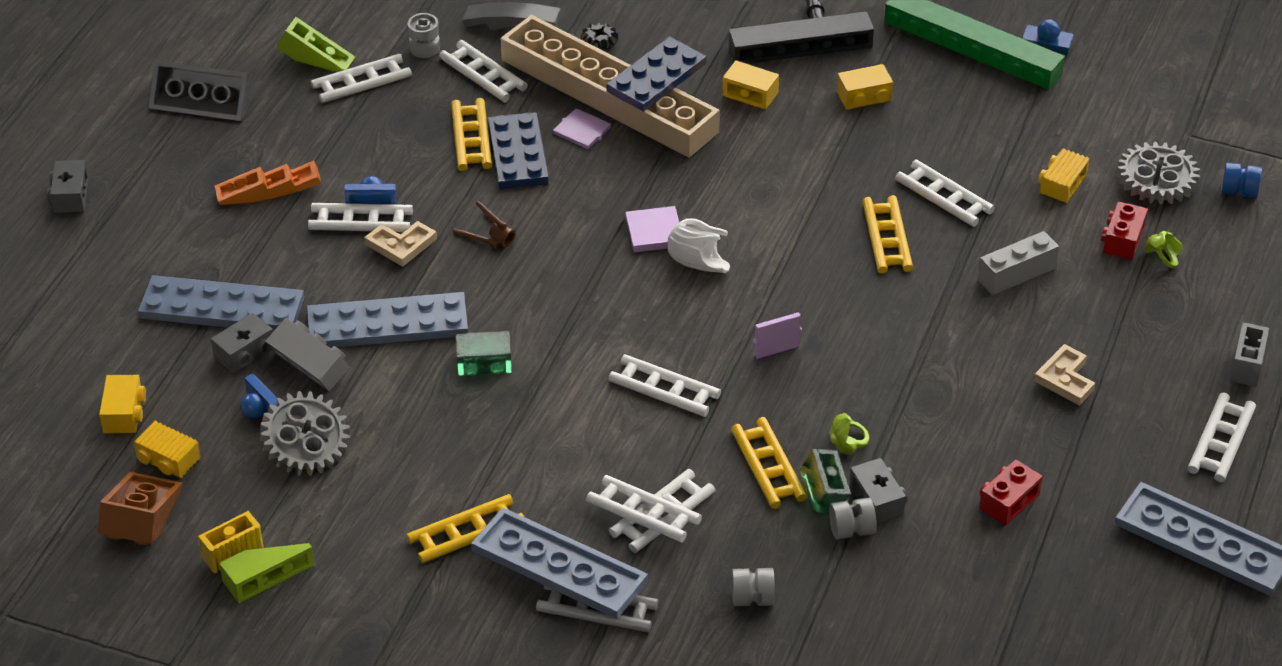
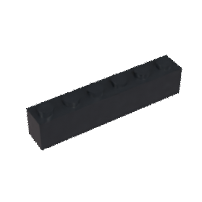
[729,12,874,64]

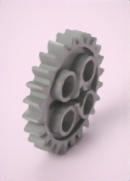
[1117,142,1200,204]
[260,391,350,476]

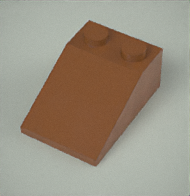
[97,472,183,545]

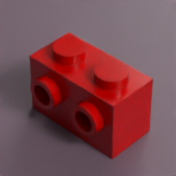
[1100,202,1148,260]
[979,460,1043,526]

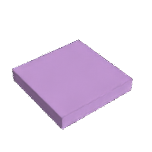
[625,206,679,252]

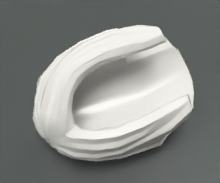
[668,218,730,273]

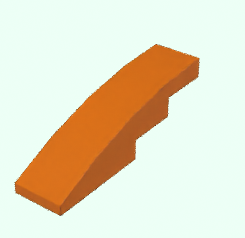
[215,161,321,205]

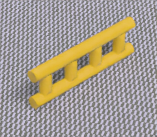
[451,98,492,171]
[862,195,913,274]
[731,417,807,509]
[406,494,524,563]

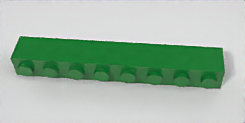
[884,0,1065,90]

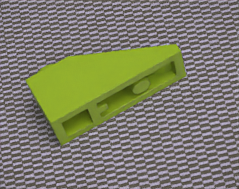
[276,17,355,72]
[219,543,314,603]

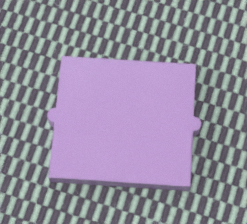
[553,108,611,149]
[753,312,802,359]

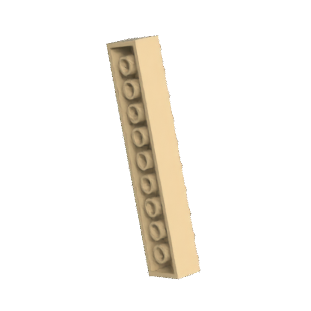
[501,15,720,158]

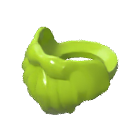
[1145,231,1182,268]
[829,413,869,455]

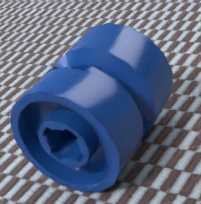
[1221,162,1262,199]

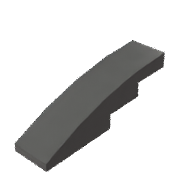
[462,2,562,31]

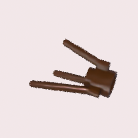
[452,201,516,248]

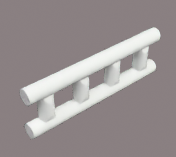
[439,40,528,102]
[310,54,412,103]
[895,160,995,227]
[308,203,413,232]
[608,354,721,417]
[1187,393,1256,482]
[609,469,715,553]
[586,475,702,542]

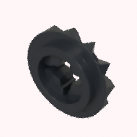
[581,22,618,50]

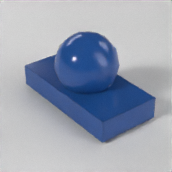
[1022,19,1074,55]
[344,176,397,205]
[240,374,277,419]

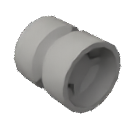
[407,13,440,58]
[829,498,877,540]
[732,568,775,606]

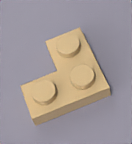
[364,221,437,267]
[1034,344,1095,406]

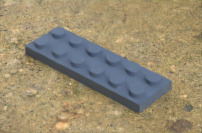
[138,275,305,332]
[307,292,468,348]
[1114,482,1282,596]
[471,508,648,619]

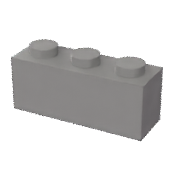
[978,231,1059,295]
[265,317,350,392]

